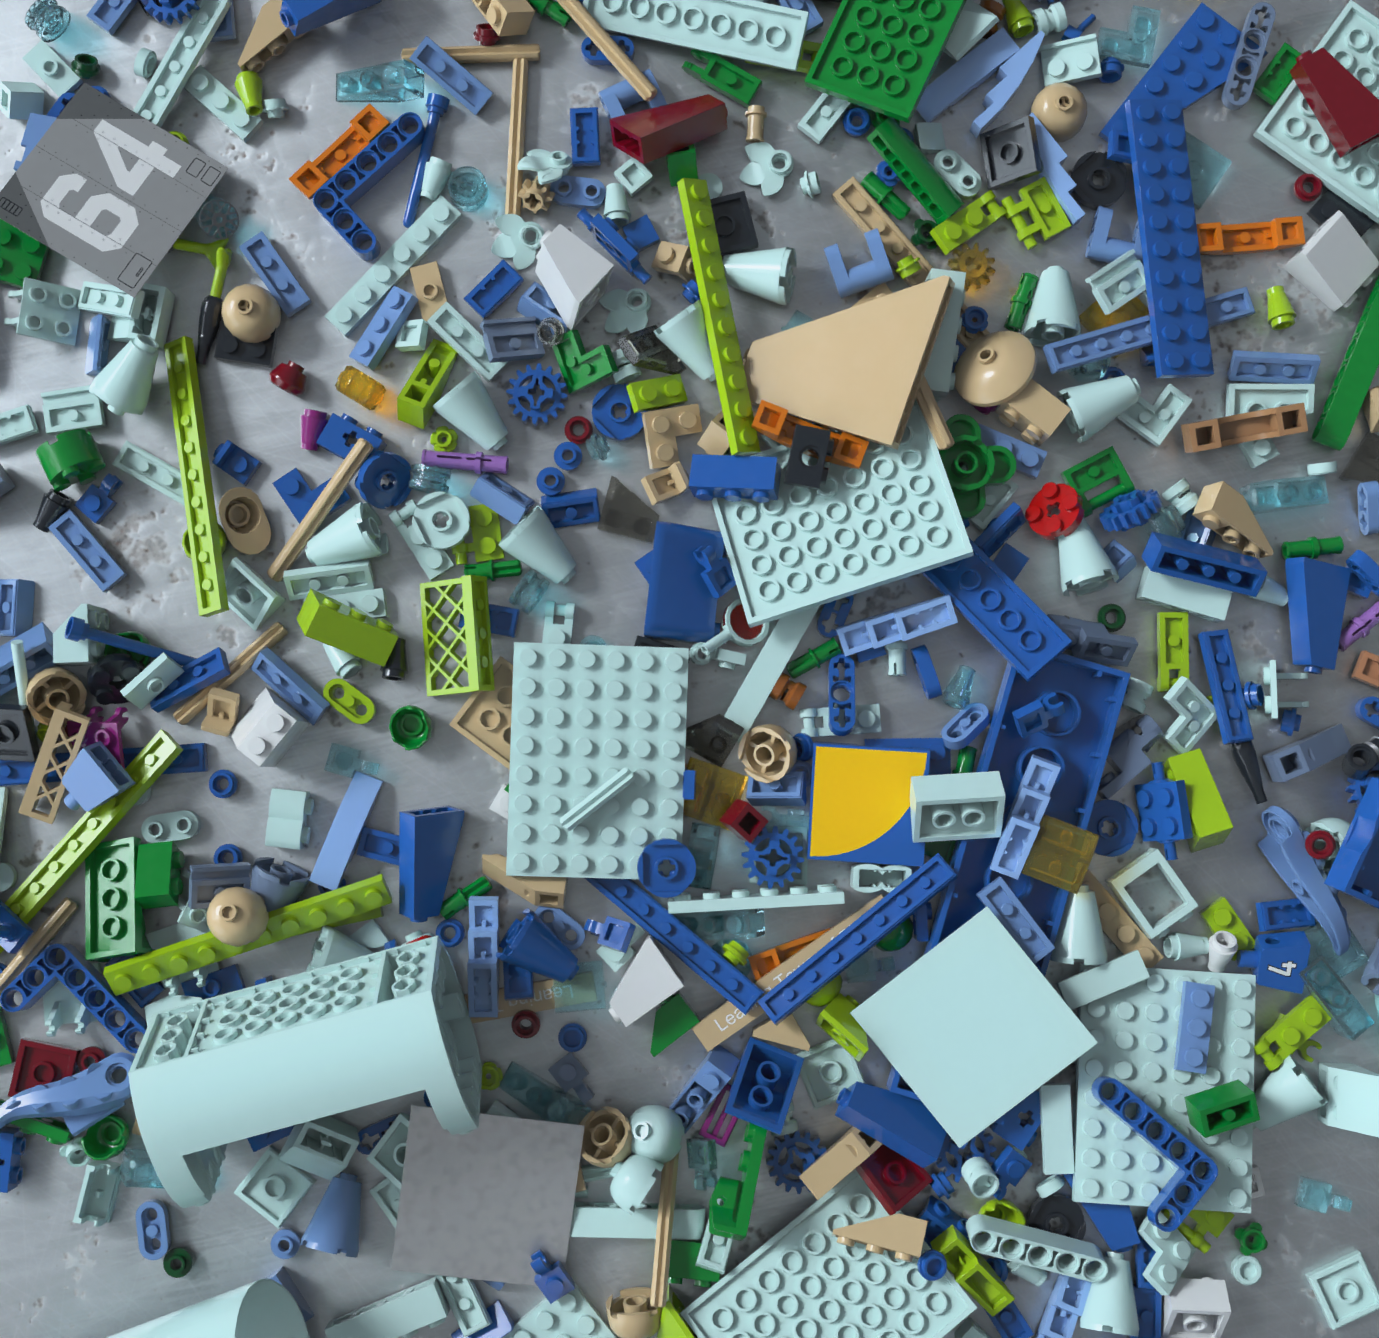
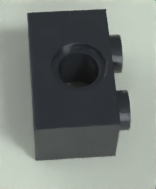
[784,424,835,490]

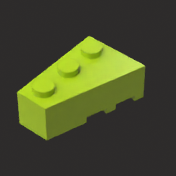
[296,589,399,667]
[1164,748,1233,853]

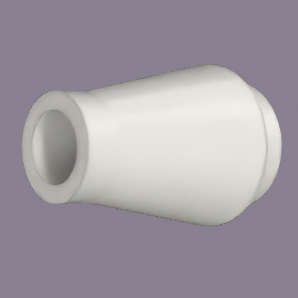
[1208,931,1238,973]

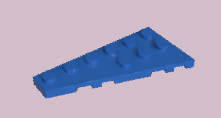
[1098,3,1268,143]

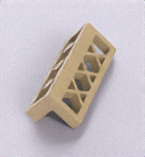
[18,701,91,824]

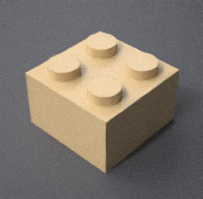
[995,379,1071,446]

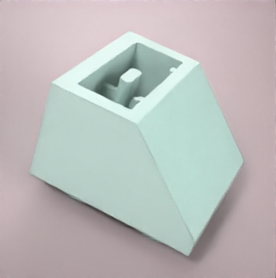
[107,283,175,350]
[53,604,110,666]
[278,1116,360,1181]

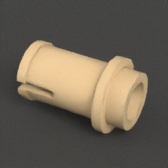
[745,105,767,143]

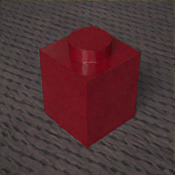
[719,799,769,844]

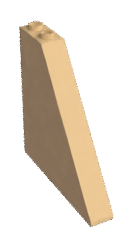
[743,275,955,450]

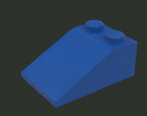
[724,1037,804,1135]

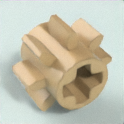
[518,176,555,214]

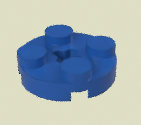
[592,384,646,442]
[355,450,413,509]
[1083,799,1139,857]
[637,838,696,898]

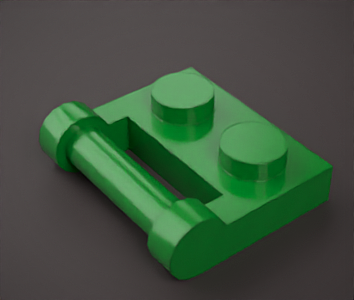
[1061,446,1135,518]

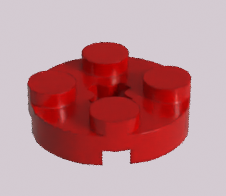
[1025,482,1084,540]

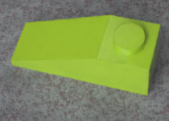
[397,338,458,429]

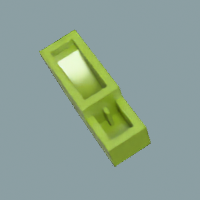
[930,1224,1015,1317]

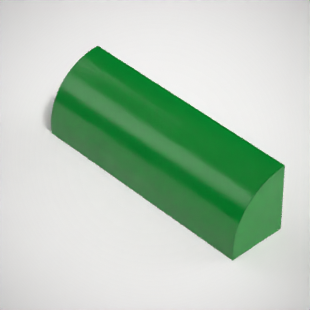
[867,117,964,225]

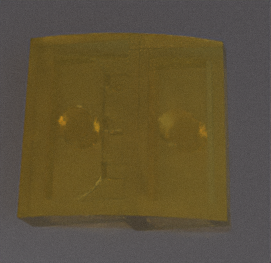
[683,756,748,831]
[1021,814,1099,894]

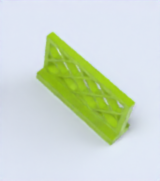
[420,575,495,697]

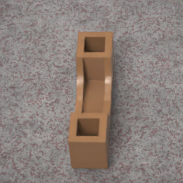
[1181,403,1308,453]

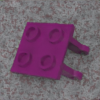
[67,706,129,770]

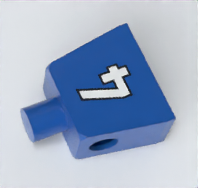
[1237,931,1311,994]

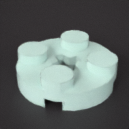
[412,491,471,550]

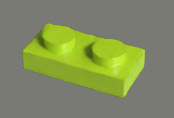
[626,374,688,413]
[1198,897,1255,961]

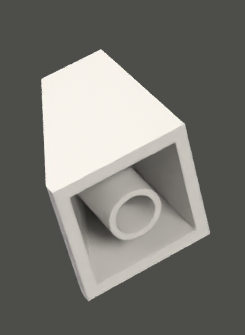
[1283,210,1379,312]
[535,224,614,330]
[231,687,310,767]
[608,934,684,1027]

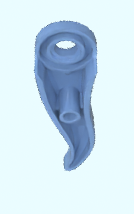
[1258,806,1351,956]
[0,1052,135,1129]

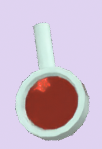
[701,598,769,655]

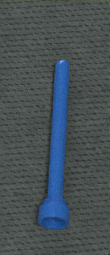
[403,93,450,228]
[65,616,197,666]

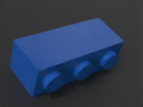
[689,454,782,503]

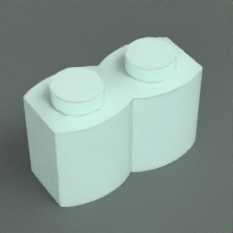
[265,788,314,850]
[850,863,912,893]

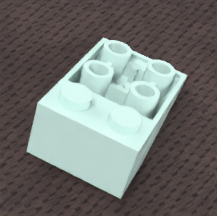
[1318,1062,1379,1137]

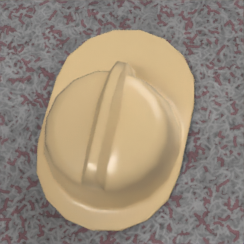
[218,487,271,555]

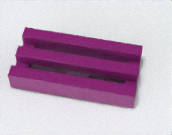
[699,1083,739,1148]

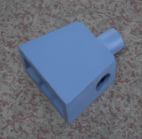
[62,741,135,812]

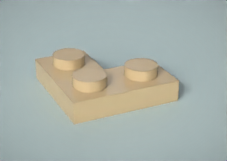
[641,403,702,469]

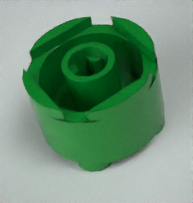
[36,429,106,492]

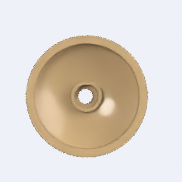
[954,331,1037,407]

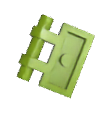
[1001,177,1071,250]
[451,504,505,565]
[1161,1209,1235,1254]

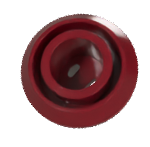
[269,360,307,397]

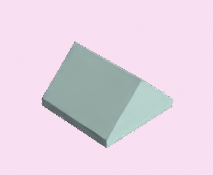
[224,557,286,631]

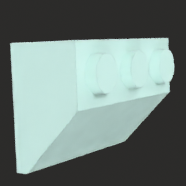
[910,771,1006,843]

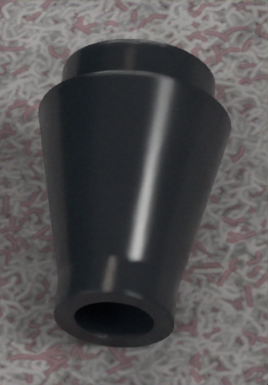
[33,488,71,533]
[380,638,408,681]

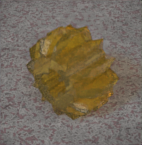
[947,243,995,292]
[335,366,386,410]

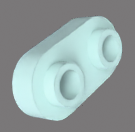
[932,149,982,200]
[141,810,201,843]

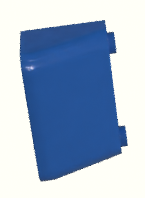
[644,521,728,644]

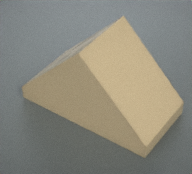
[752,1014,810,1051]

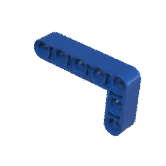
[313,112,425,261]
[0,943,147,1054]
[1091,1076,1218,1232]

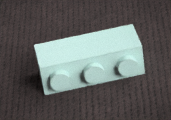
[1135,566,1233,623]

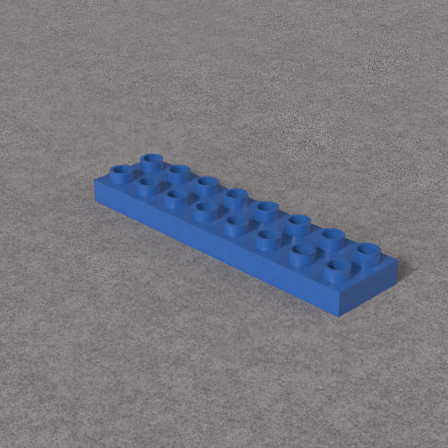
[886,653,1131,1125]

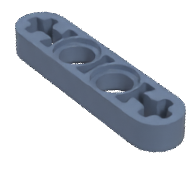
[1222,2,1276,110]

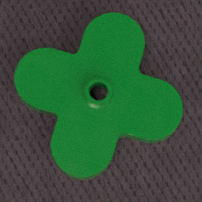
[937,414,1016,520]

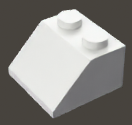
[1161,1276,1231,1338]

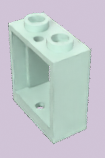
[1105,848,1198,939]

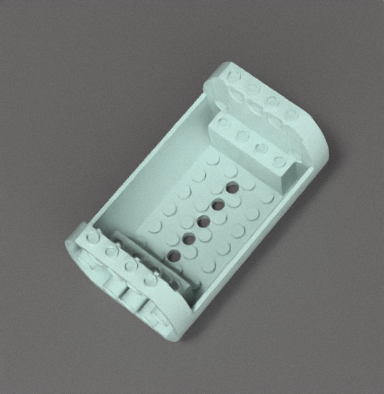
[128,935,482,1208]

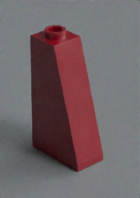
[1290,48,1379,158]
[609,94,728,164]

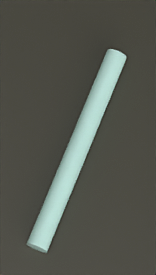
[10,639,37,738]

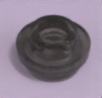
[537,317,565,346]

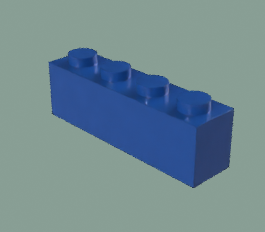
[1141,531,1268,597]

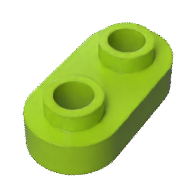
[323,678,376,724]

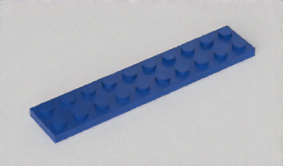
[1125,99,1214,379]

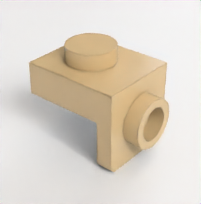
[651,241,695,282]
[641,461,689,506]
[201,687,240,737]

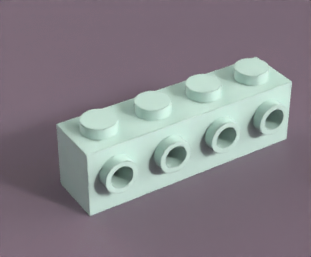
[324,1277,450,1338]

